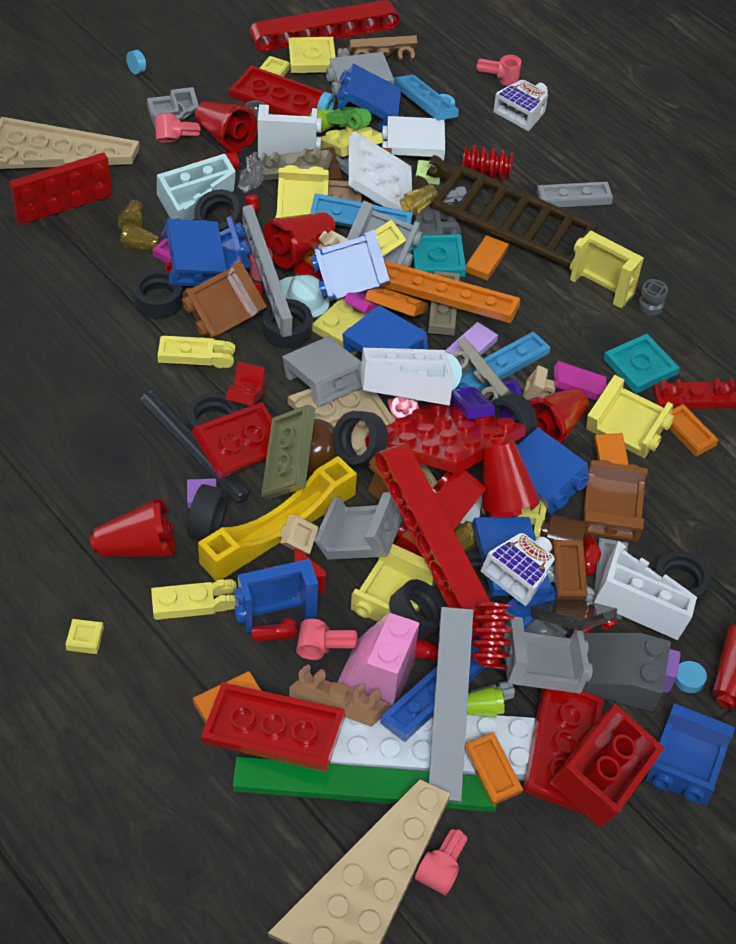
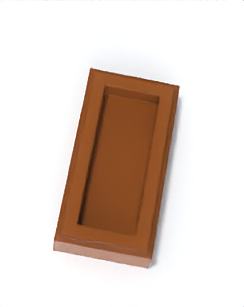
[552,540,588,600]

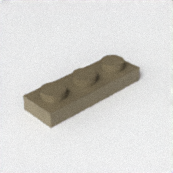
[428,271,460,336]

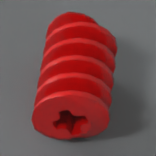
[462,145,514,181]
[470,602,516,670]

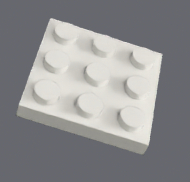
[349,131,413,213]

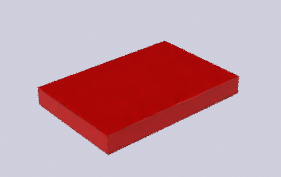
[191,402,272,479]

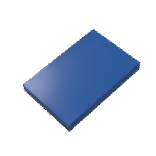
[472,517,551,596]

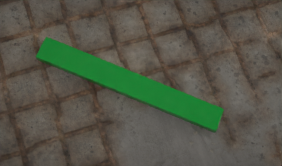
[233,757,496,812]

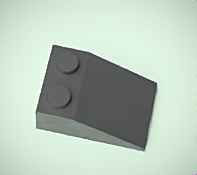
[583,633,671,712]

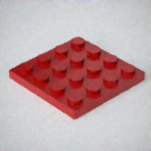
[365,402,525,474]

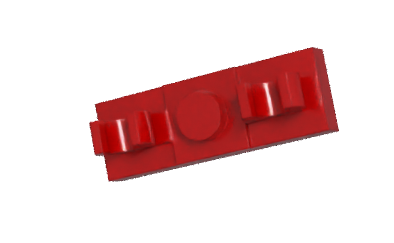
[653,378,736,409]

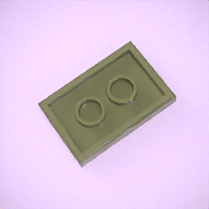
[261,405,316,500]

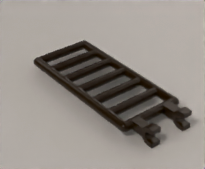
[410,155,598,268]

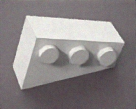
[360,348,454,406]
[594,541,697,640]

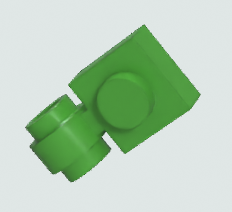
[326,107,371,130]

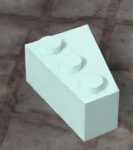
[157,154,236,220]

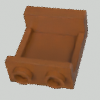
[182,260,267,339]
[582,460,648,542]

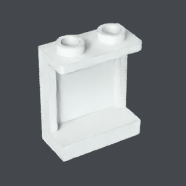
[258,105,322,158]
[382,116,445,161]

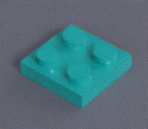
[412,234,466,277]
[604,334,680,394]

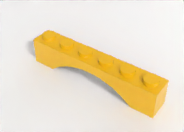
[198,456,357,581]

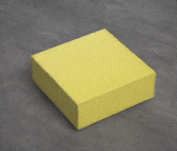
[260,56,290,77]
[66,619,104,654]

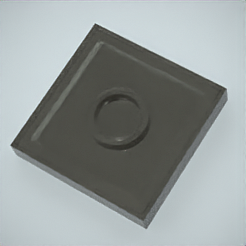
[531,599,617,631]

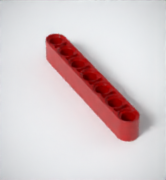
[249,0,400,51]
[375,442,490,641]

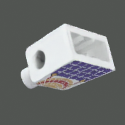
[493,80,548,131]
[481,533,555,606]

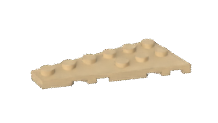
[0,117,139,169]
[288,387,438,488]
[268,780,450,944]

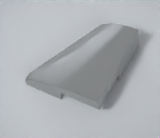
[147,87,199,127]

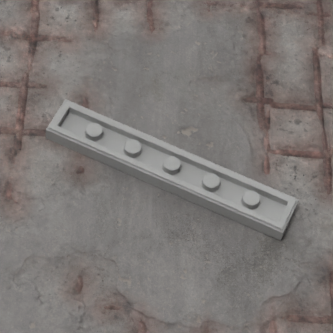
[242,205,292,337]
[429,607,473,803]

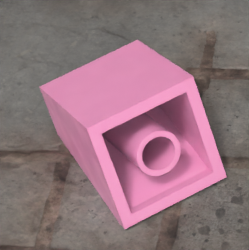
[337,613,419,708]

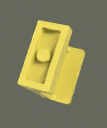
[276,165,329,218]
[570,231,644,309]
[586,375,675,458]
[351,544,436,622]

